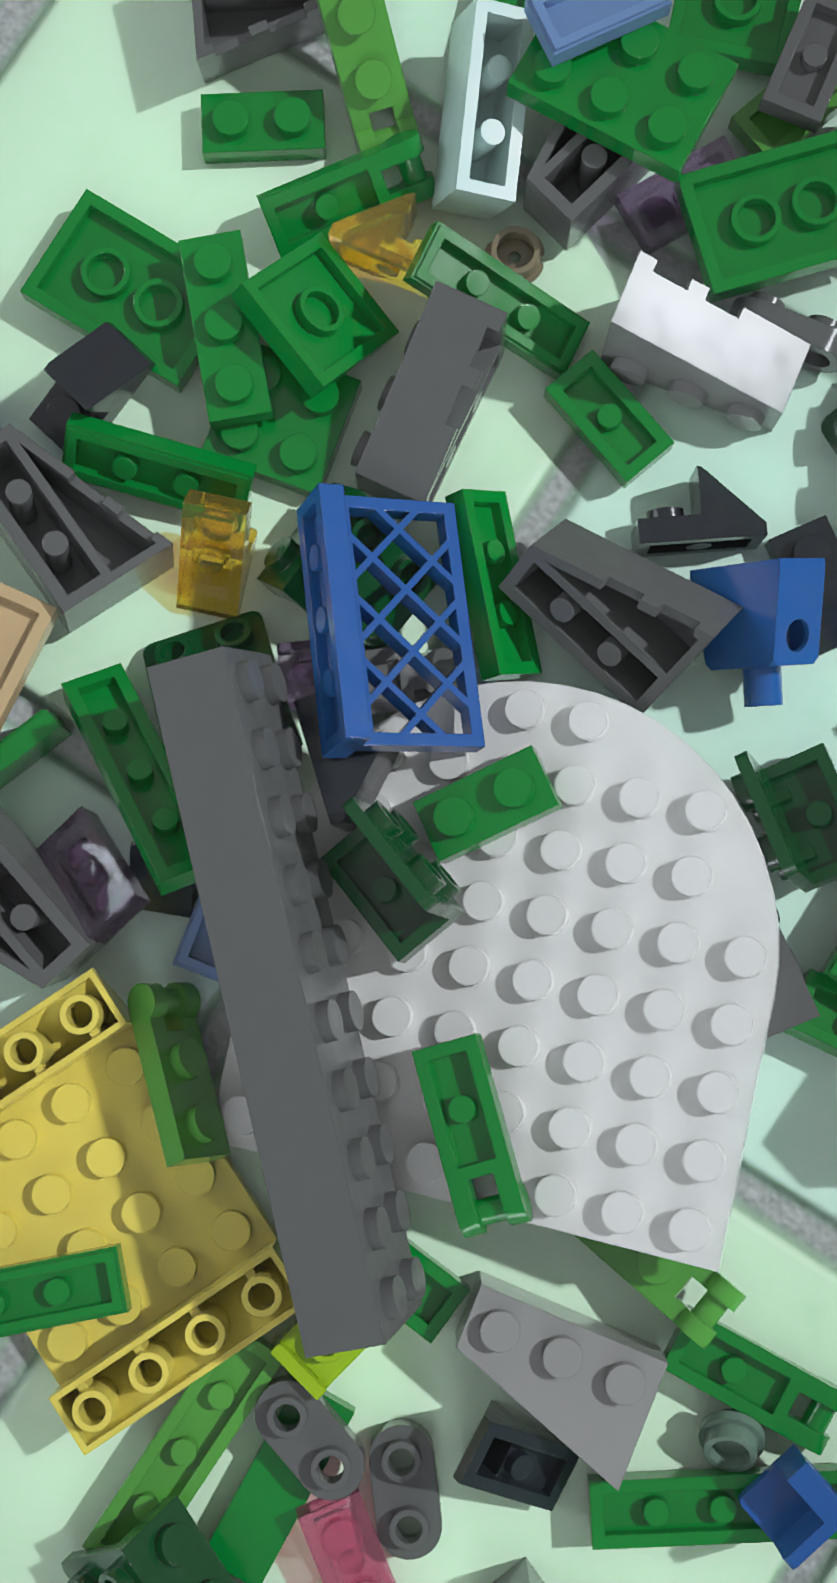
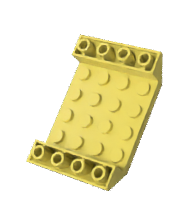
[0,968,295,1456]

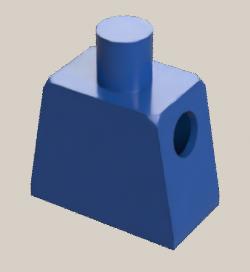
[690,558,825,707]

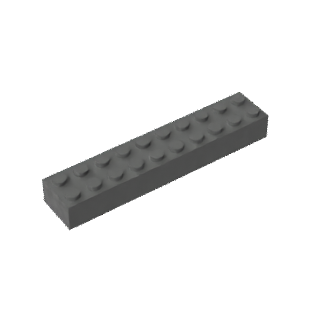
[147,646,426,1358]

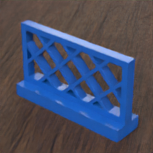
[296,483,485,758]

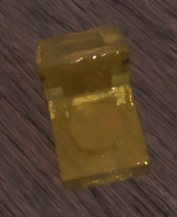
[328,193,429,299]
[176,489,257,619]

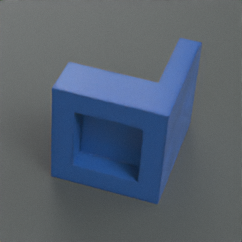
[738,1444,837,1570]

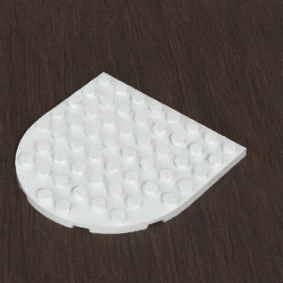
[217,681,779,1272]

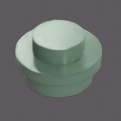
[698,1409,765,1472]

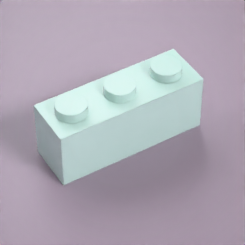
[432,0,534,221]

